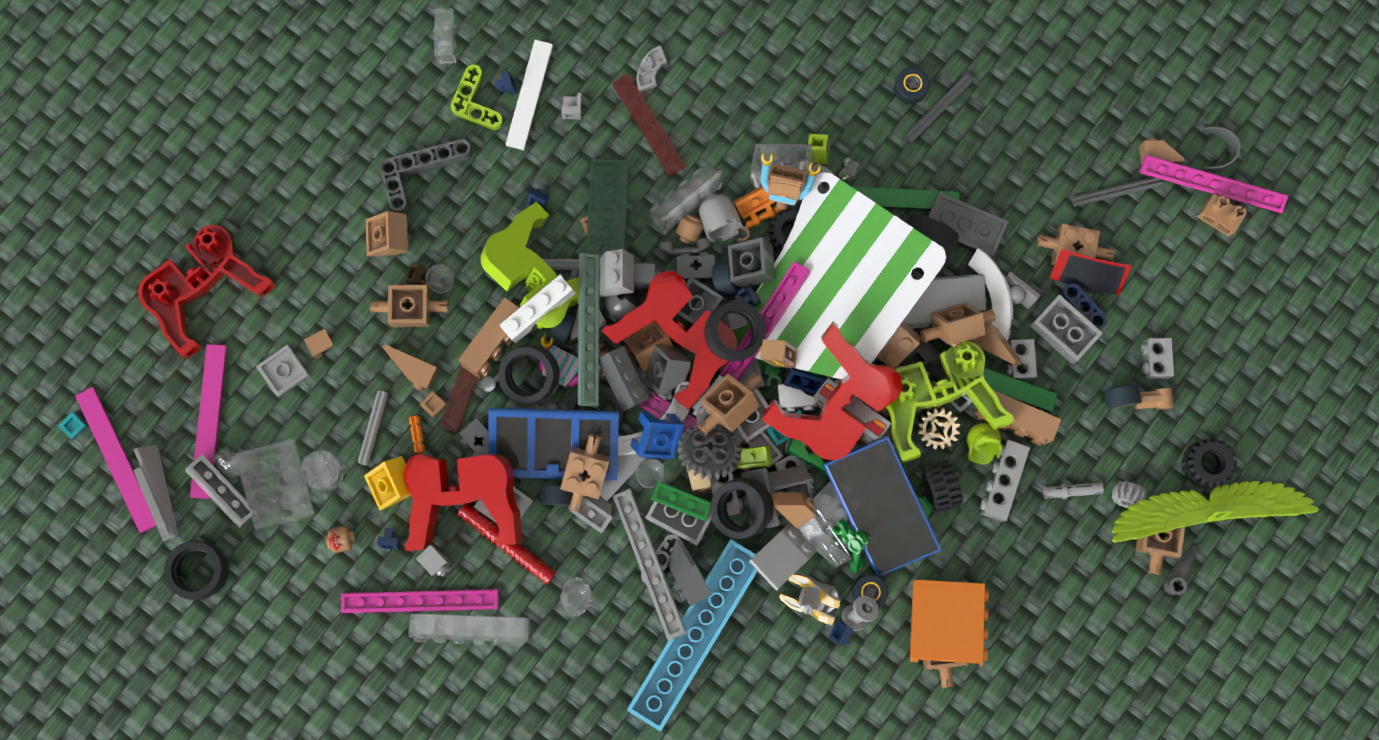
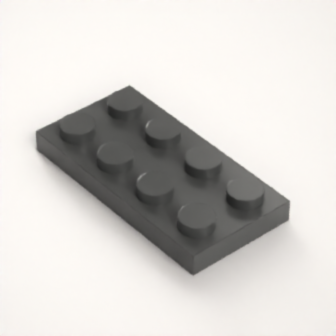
[928,192,1009,257]

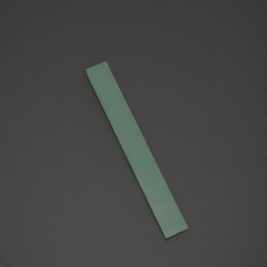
[578,253,599,407]

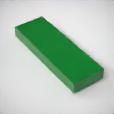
[651,481,711,522]

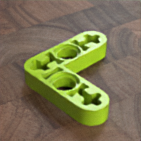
[451,64,503,130]

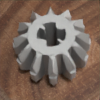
[1112,481,1147,508]

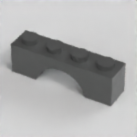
[905,341,972,413]

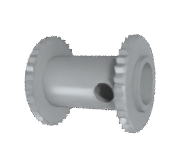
[842,595,879,631]

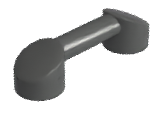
[659,239,712,256]
[481,356,529,393]

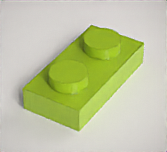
[735,445,773,469]

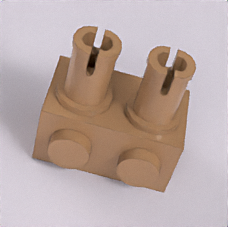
[1197,194,1246,237]

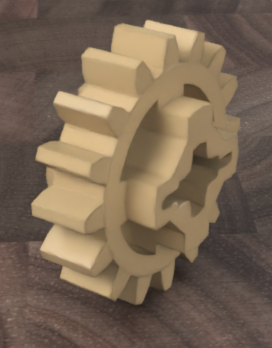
[918,407,960,449]

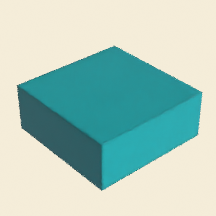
[58,412,88,440]

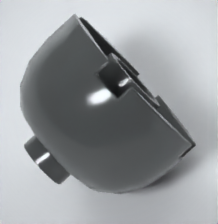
[604,293,641,322]

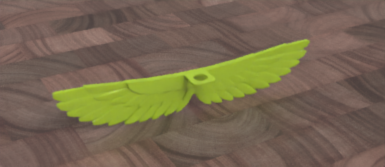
[1111,481,1319,543]

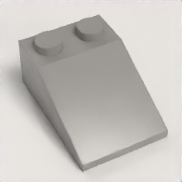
[749,522,817,590]

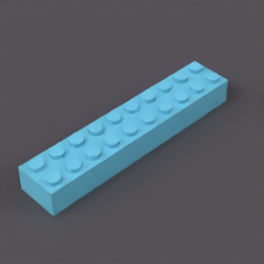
[627,539,757,732]

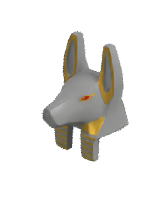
[779,573,841,625]

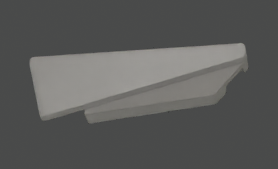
[133,445,178,542]

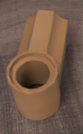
[1134,388,1174,410]

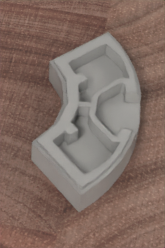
[637,45,667,93]

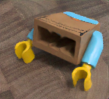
[760,152,820,210]

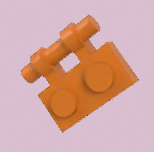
[734,186,781,228]

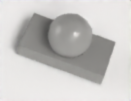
[1005,271,1040,309]

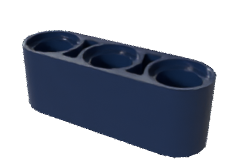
[1060,283,1107,330]

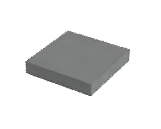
[256,344,310,398]

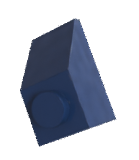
[784,368,827,394]

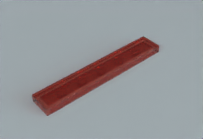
[612,73,686,177]

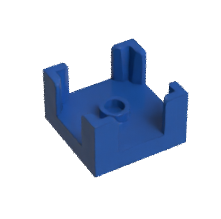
[630,412,684,459]

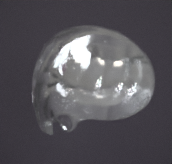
[213,447,258,478]

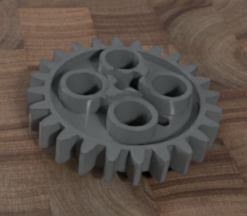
[677,422,742,480]

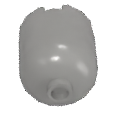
[699,194,743,242]

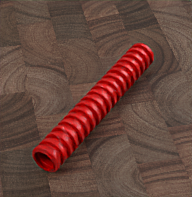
[458,503,556,585]

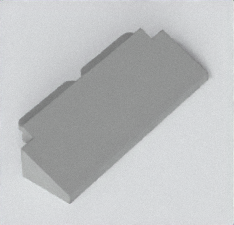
[903,274,986,328]

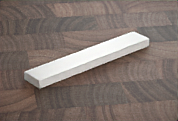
[506,40,553,150]

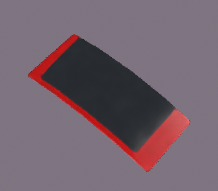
[1050,249,1132,295]

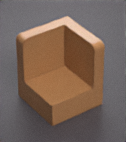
[304,329,333,359]

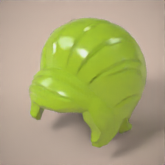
[967,423,1002,465]

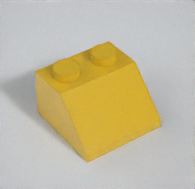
[364,456,411,511]

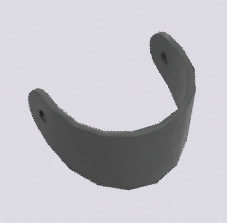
[1202,127,1241,173]

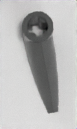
[1164,545,1197,595]

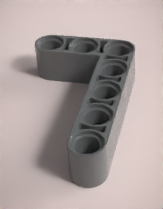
[380,139,473,214]

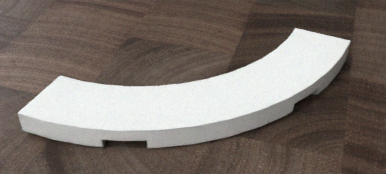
[968,248,1013,341]
[618,381,690,456]

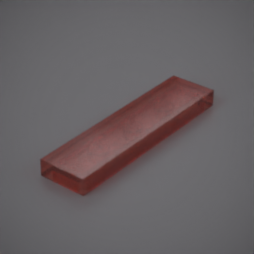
[439,366,478,433]

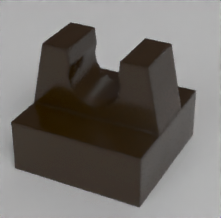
[405,264,431,285]

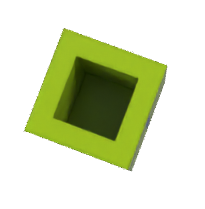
[807,134,830,164]

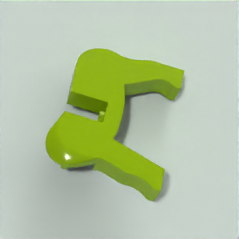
[480,202,579,329]
[885,341,1015,464]

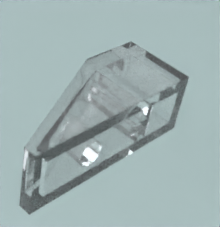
[434,8,457,64]
[799,510,851,569]

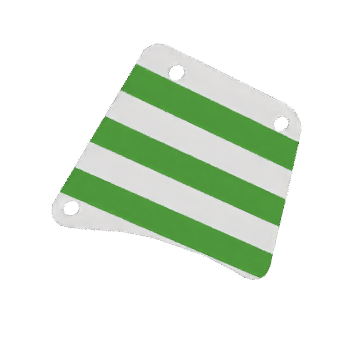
[732,172,946,379]

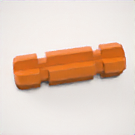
[409,415,425,453]

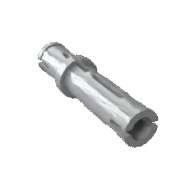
[1043,482,1104,499]

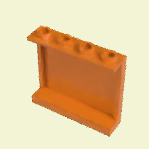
[910,580,989,666]

